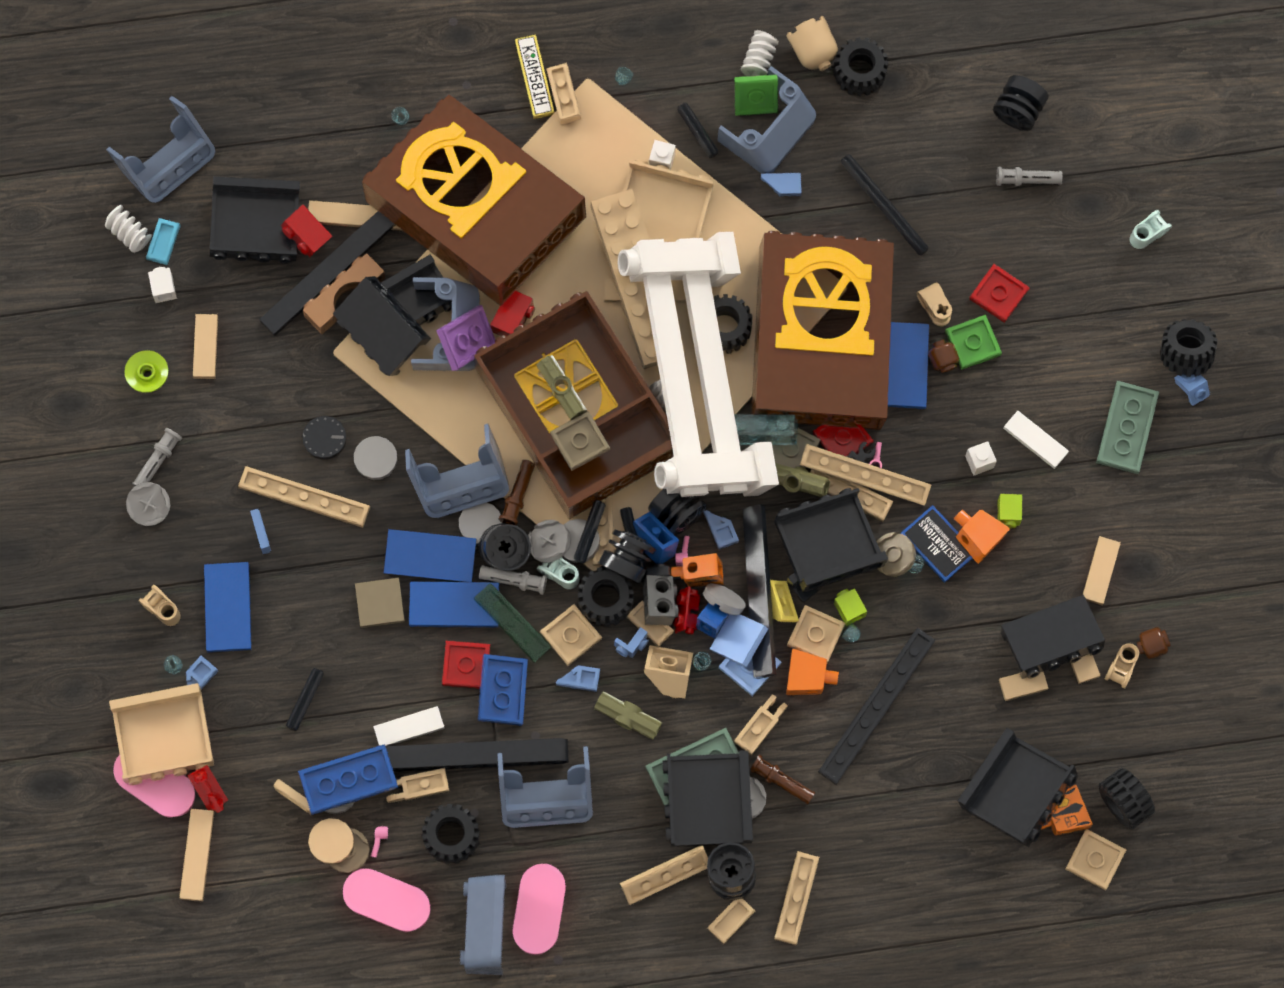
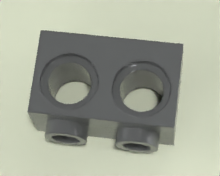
[642,575,678,626]

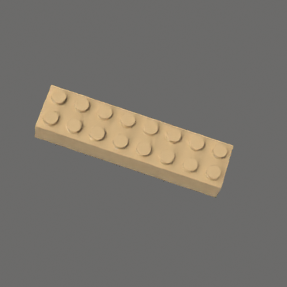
[590,189,686,369]

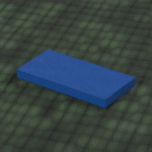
[888,322,929,409]
[384,529,477,582]
[204,562,252,652]
[409,582,499,627]
[298,744,398,815]

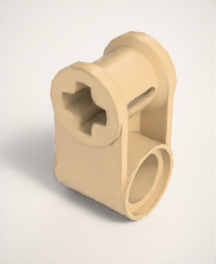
[917,282,952,326]
[138,585,181,626]
[1105,643,1139,689]

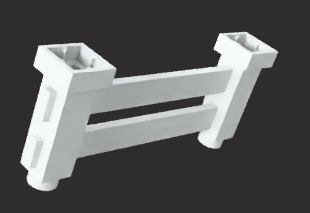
[618,232,779,497]

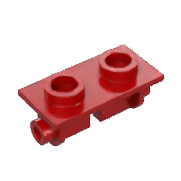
[674,586,700,634]
[187,765,228,813]

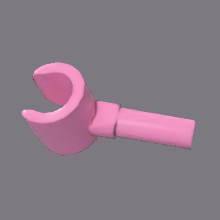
[870,442,882,468]
[675,536,690,566]
[371,827,388,857]

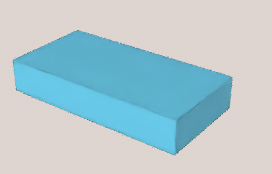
[146,218,180,265]

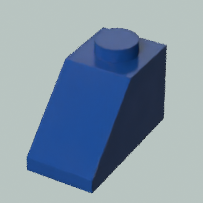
[633,511,679,564]
[696,603,729,639]

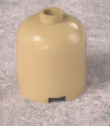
[787,16,838,71]

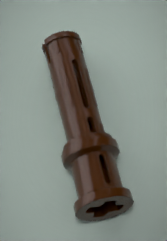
[498,460,536,526]
[749,755,816,805]

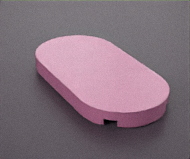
[113,755,195,818]
[513,864,565,955]
[343,869,430,932]

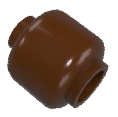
[928,340,960,373]
[1136,627,1171,659]

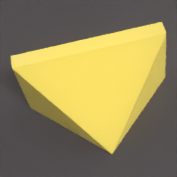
[770,580,799,622]

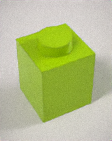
[998,494,1022,529]
[834,588,867,626]

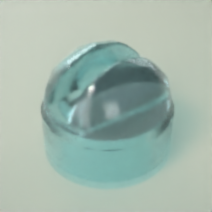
[615,66,633,85]
[391,107,409,125]
[909,554,924,573]
[841,623,861,642]
[693,652,711,671]
[164,655,182,674]

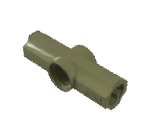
[536,355,587,421]
[775,463,830,497]
[594,691,662,740]

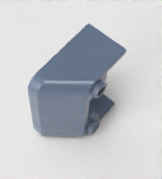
[718,66,816,174]
[106,96,215,202]
[411,277,480,371]
[405,424,509,518]
[498,746,593,828]
[460,875,506,975]

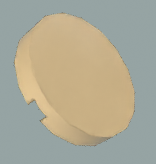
[308,818,354,864]

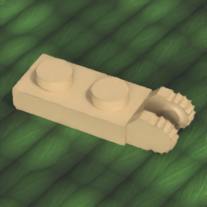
[734,695,788,756]
[386,768,449,803]

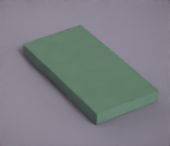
[1096,381,1159,474]
[645,728,738,806]

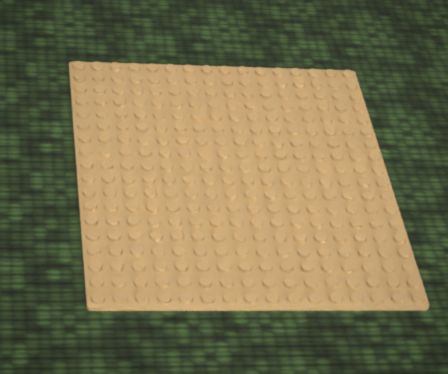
[333,79,847,572]

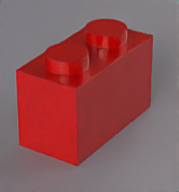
[281,205,332,257]
[490,290,535,336]

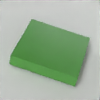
[735,75,778,116]
[945,315,1002,370]

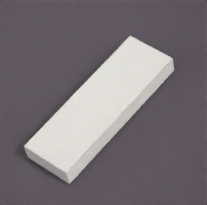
[1003,411,1069,469]
[373,706,445,746]

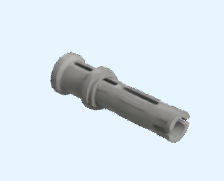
[996,167,1062,186]
[132,428,182,486]
[479,565,547,595]

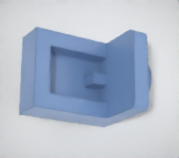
[1174,374,1210,406]
[614,627,649,658]

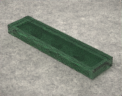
[474,583,551,663]

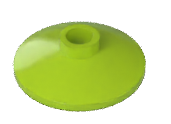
[125,350,168,393]

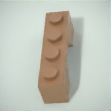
[303,253,386,334]

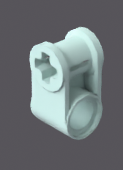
[1130,210,1172,249]
[536,557,579,589]

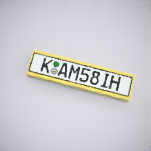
[515,35,554,119]

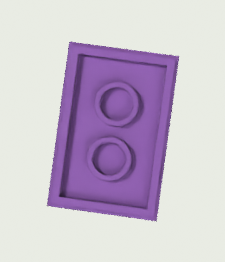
[436,305,495,371]

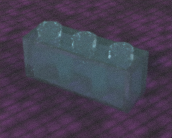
[734,414,798,445]

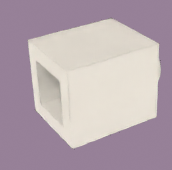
[649,140,675,170]
[148,267,177,303]
[965,441,996,475]

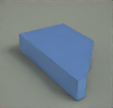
[761,173,801,196]
[250,509,271,554]
[703,510,739,550]
[186,656,218,690]
[556,665,600,692]

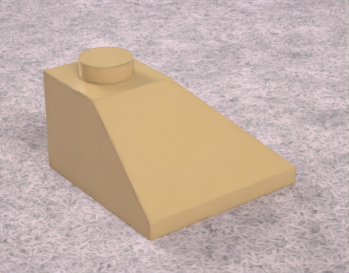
[644,645,693,698]

